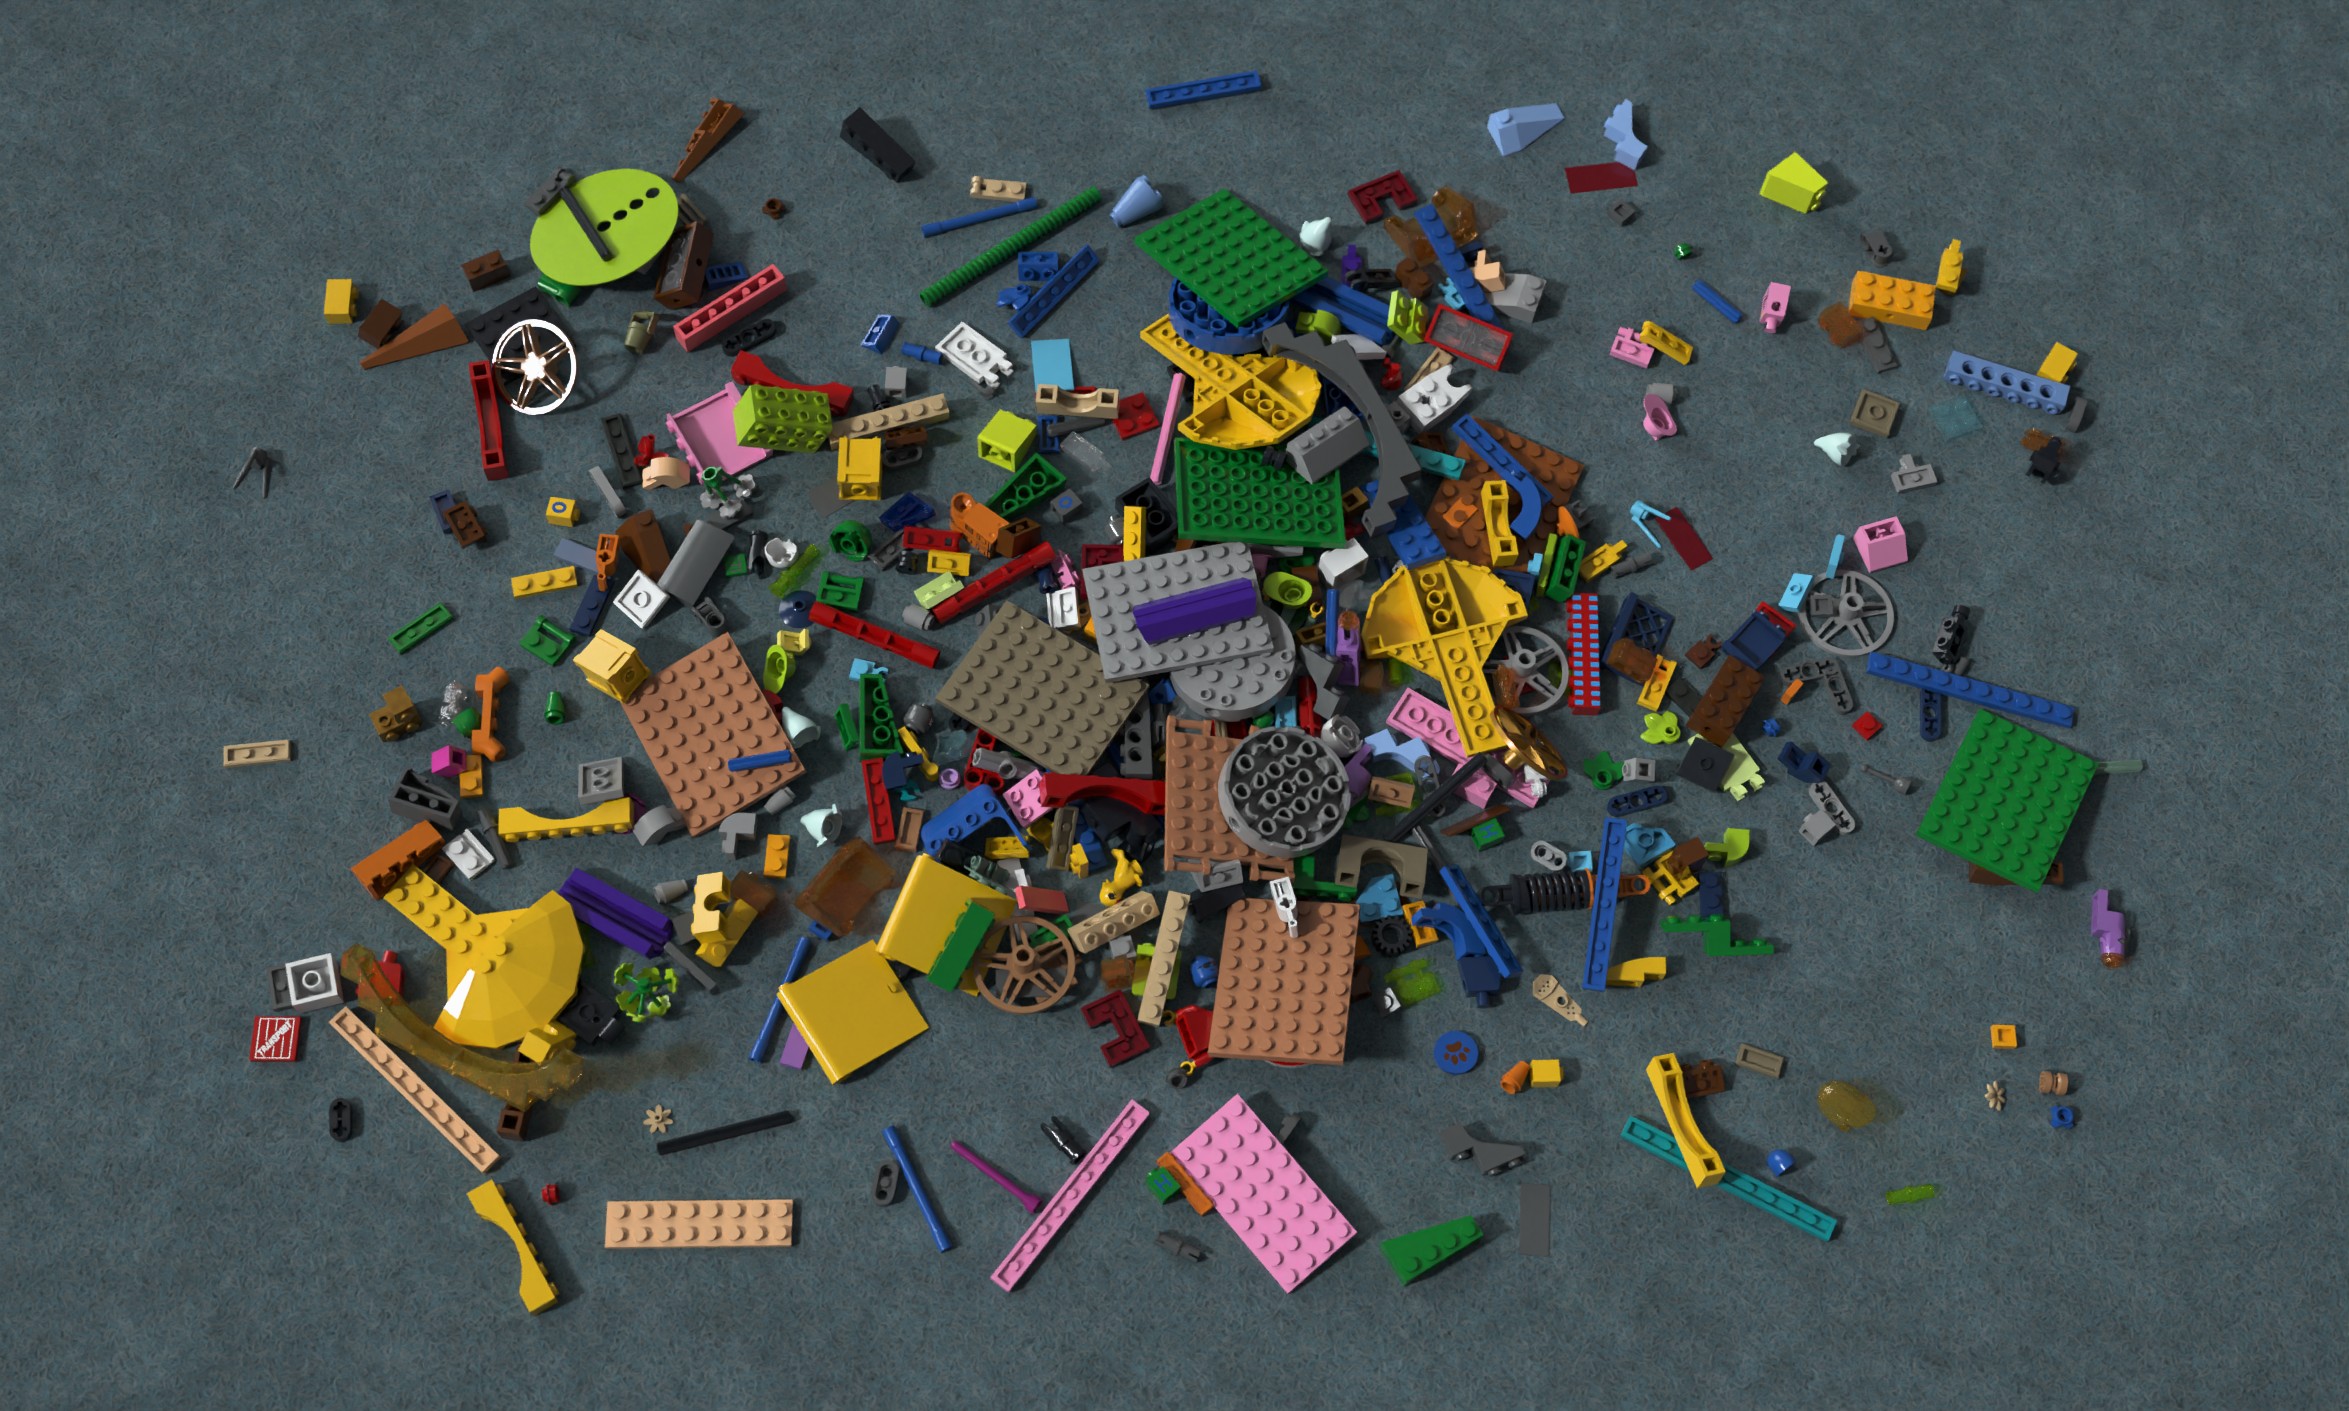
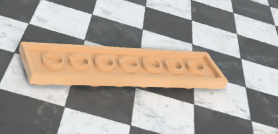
[605,1199,793,1249]

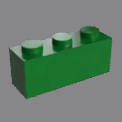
[1544,534,1586,603]

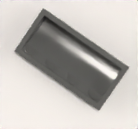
[657,519,735,608]

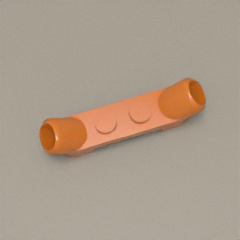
[472,667,510,762]

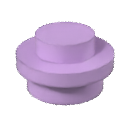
[939,768,960,790]

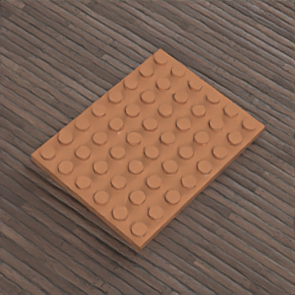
[619,632,807,838]
[1208,898,1360,1065]

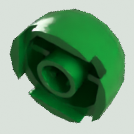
[829,520,872,562]

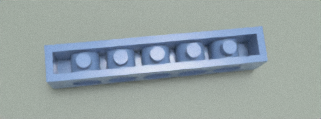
[1943,351,2070,415]

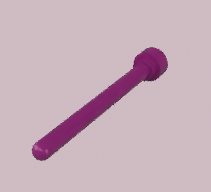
[951,1141,1043,1214]

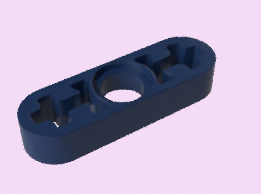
[1920,688,1941,742]
[1607,786,1667,817]

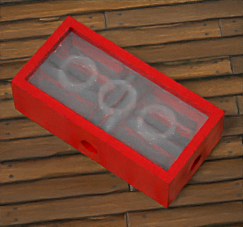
[1423,303,1515,372]

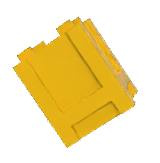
[837,436,883,501]
[573,629,652,704]

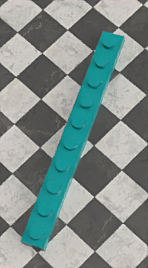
[1620,1115,1837,1242]

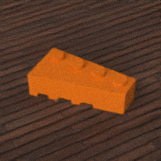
[350,820,446,901]

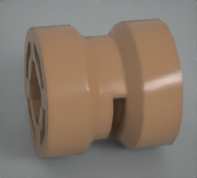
[2039,1071,2068,1096]

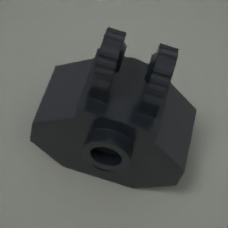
[2026,437,2062,484]

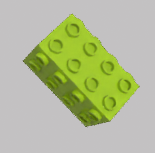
[733,384,833,453]

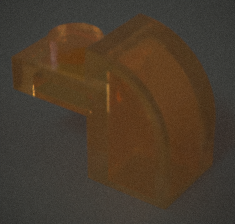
[1358,658,1384,696]

